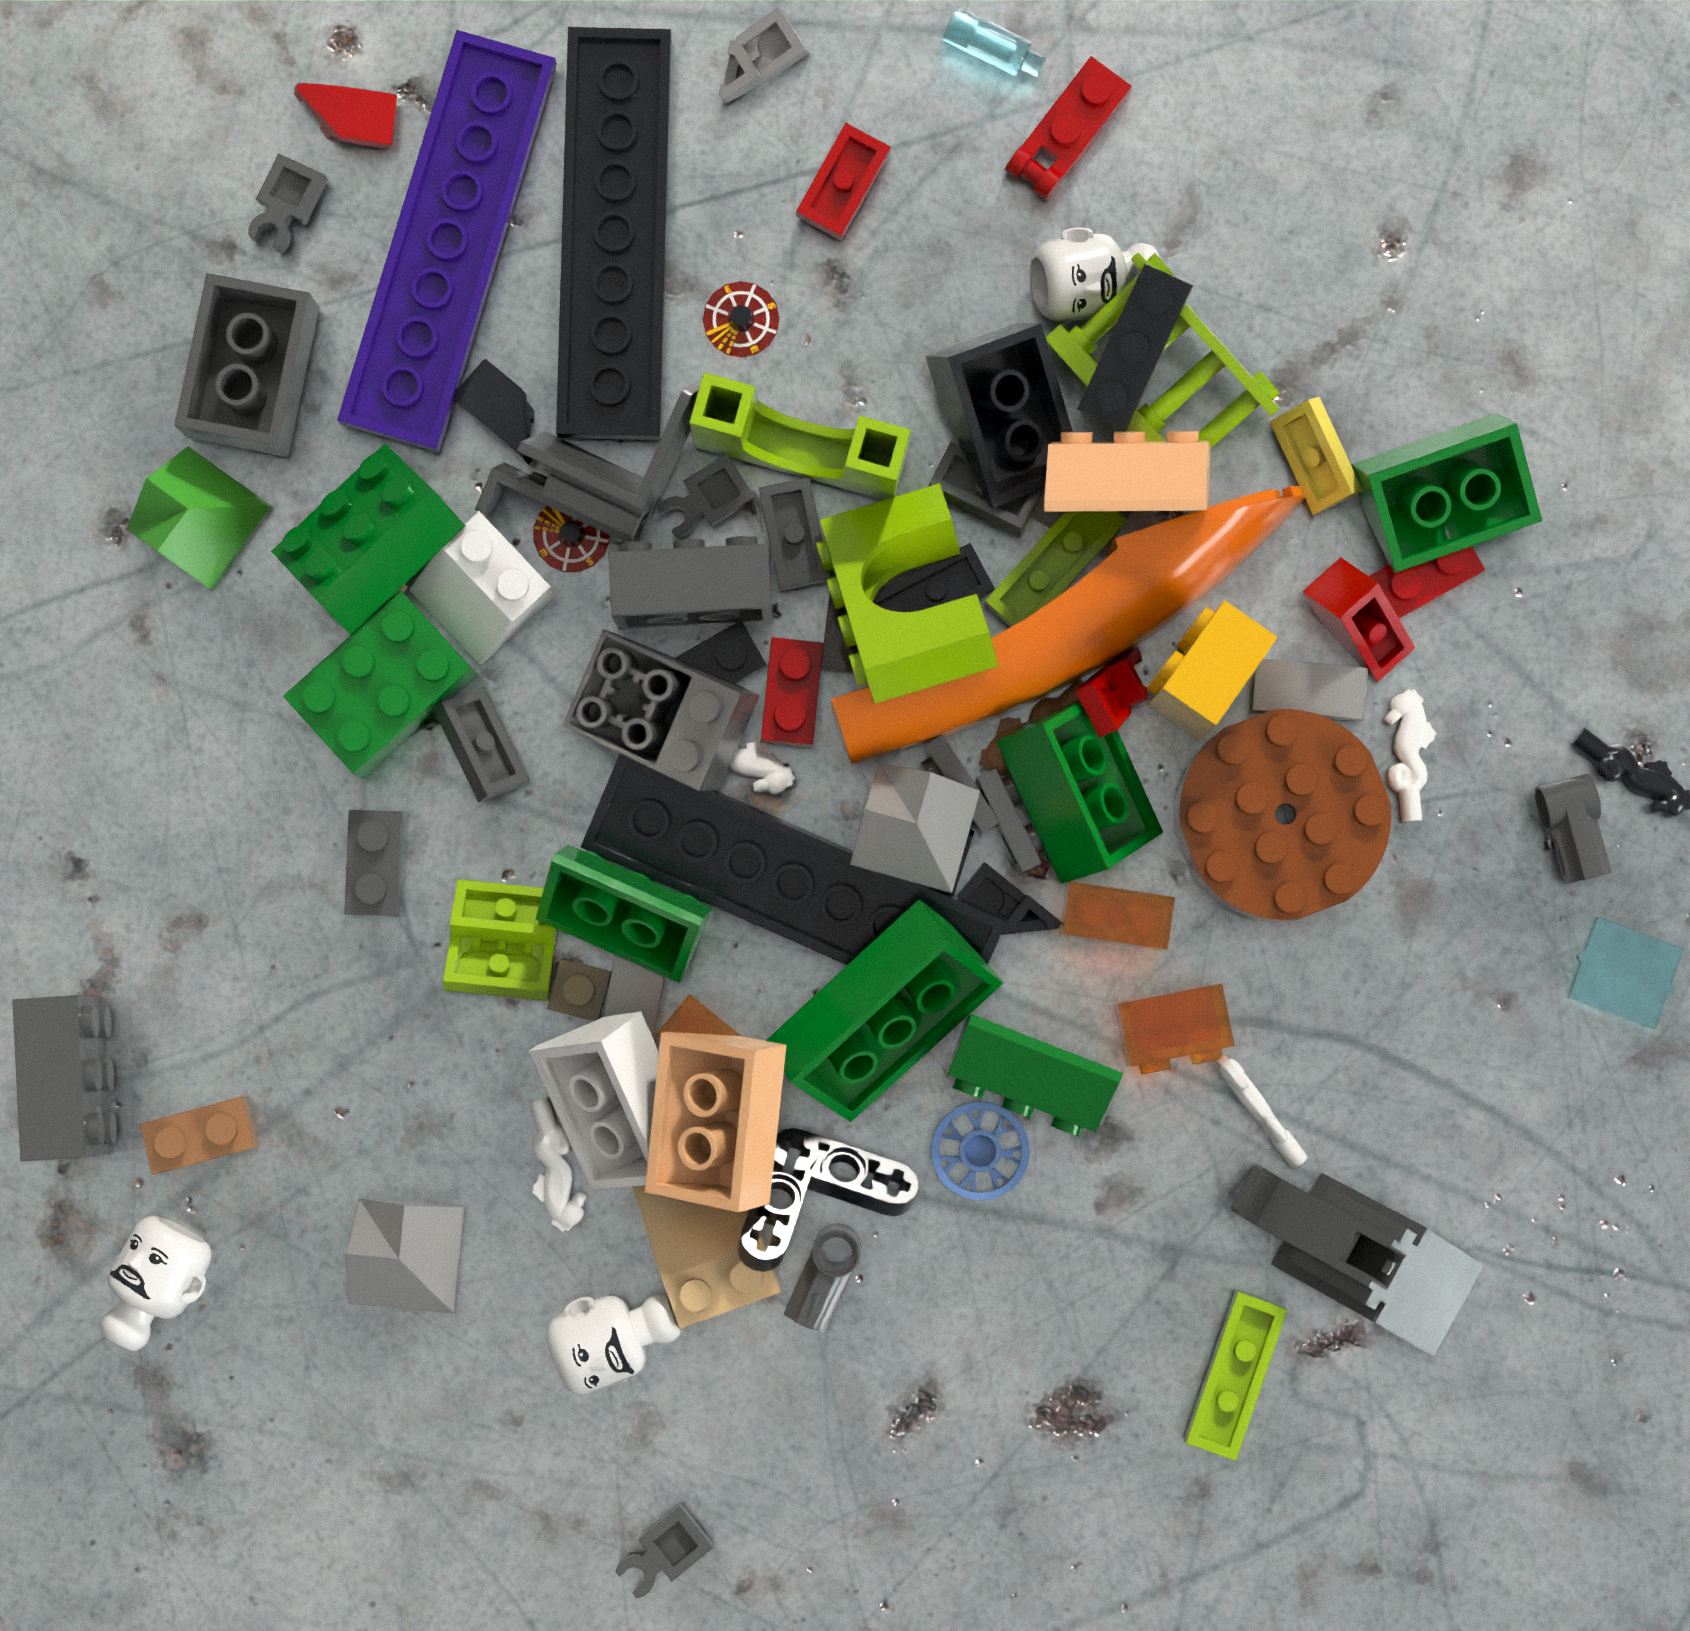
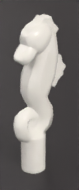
[1384,689,1437,822]
[729,740,796,796]
[1216,1054,1308,1169]
[530,1097,587,1232]

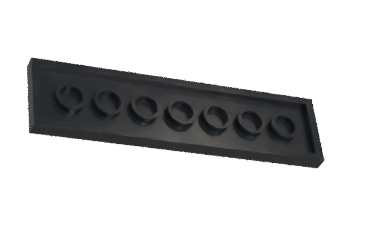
[556,27,672,440]
[581,754,1007,965]

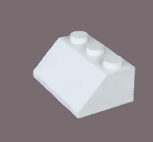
[529,1012,659,1190]

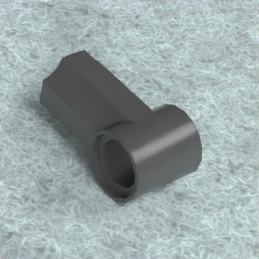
[1535,774,1612,884]
[783,1223,861,1333]

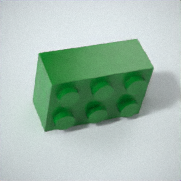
[271,444,466,635]
[283,591,478,779]

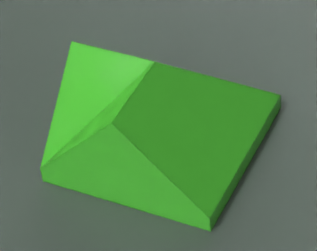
[127,446,273,590]

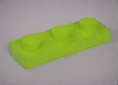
[983,511,1127,627]
[1183,1290,1288,1461]

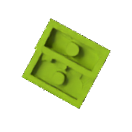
[443,879,558,1001]

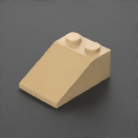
[633,1185,782,1329]

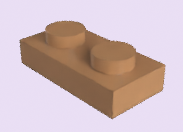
[140,1096,258,1175]

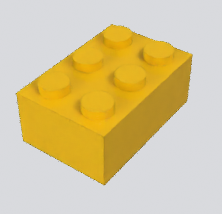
[1146,600,1278,742]

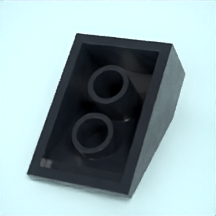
[925,323,1073,508]

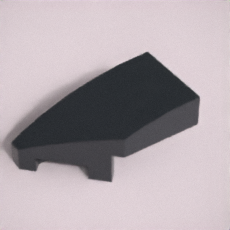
[454,359,534,465]
[957,862,1063,935]

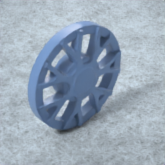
[931,1101,1030,1201]

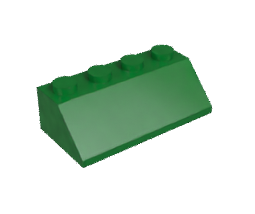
[766,900,1003,1122]

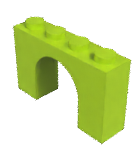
[689,372,911,500]
[816,483,998,704]

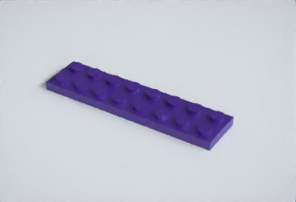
[337,30,557,453]

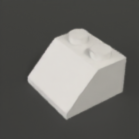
[409,511,556,666]

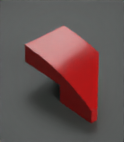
[294,83,397,150]
[1075,646,1148,738]

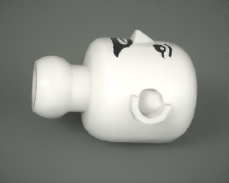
[1030,228,1160,324]
[101,1215,212,1351]
[546,1294,682,1395]

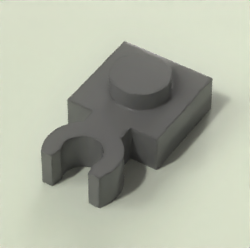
[248,153,328,254]
[657,454,755,539]
[615,1503,714,1598]

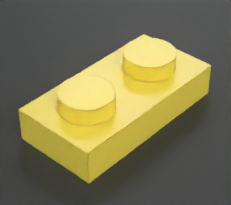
[1270,397,1363,515]

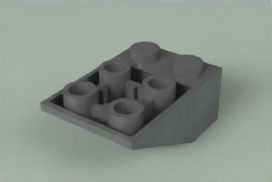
[562,629,760,791]

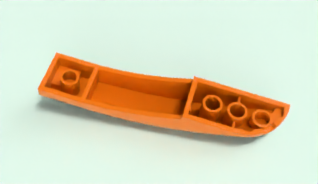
[831,486,1305,764]

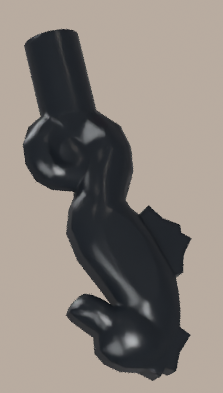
[1571,727,1690,818]

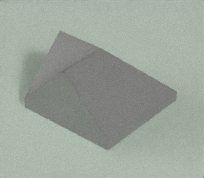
[850,763,980,893]
[346,1198,465,1313]

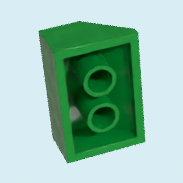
[1351,413,1542,573]
[996,700,1163,884]
[535,844,712,983]
[945,1014,1123,1137]

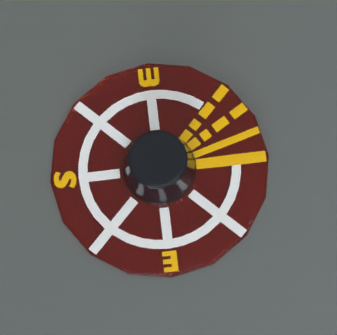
[703,281,780,358]
[533,506,610,572]

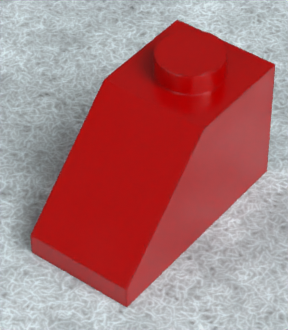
[1303,557,1415,682]

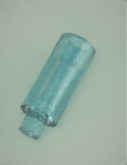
[942,7,1046,77]

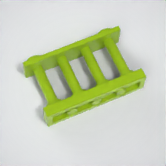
[1045,252,1281,449]

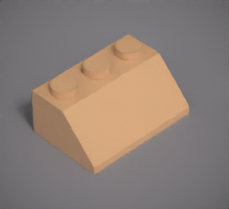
[1044,431,1210,512]
[645,1032,786,1212]

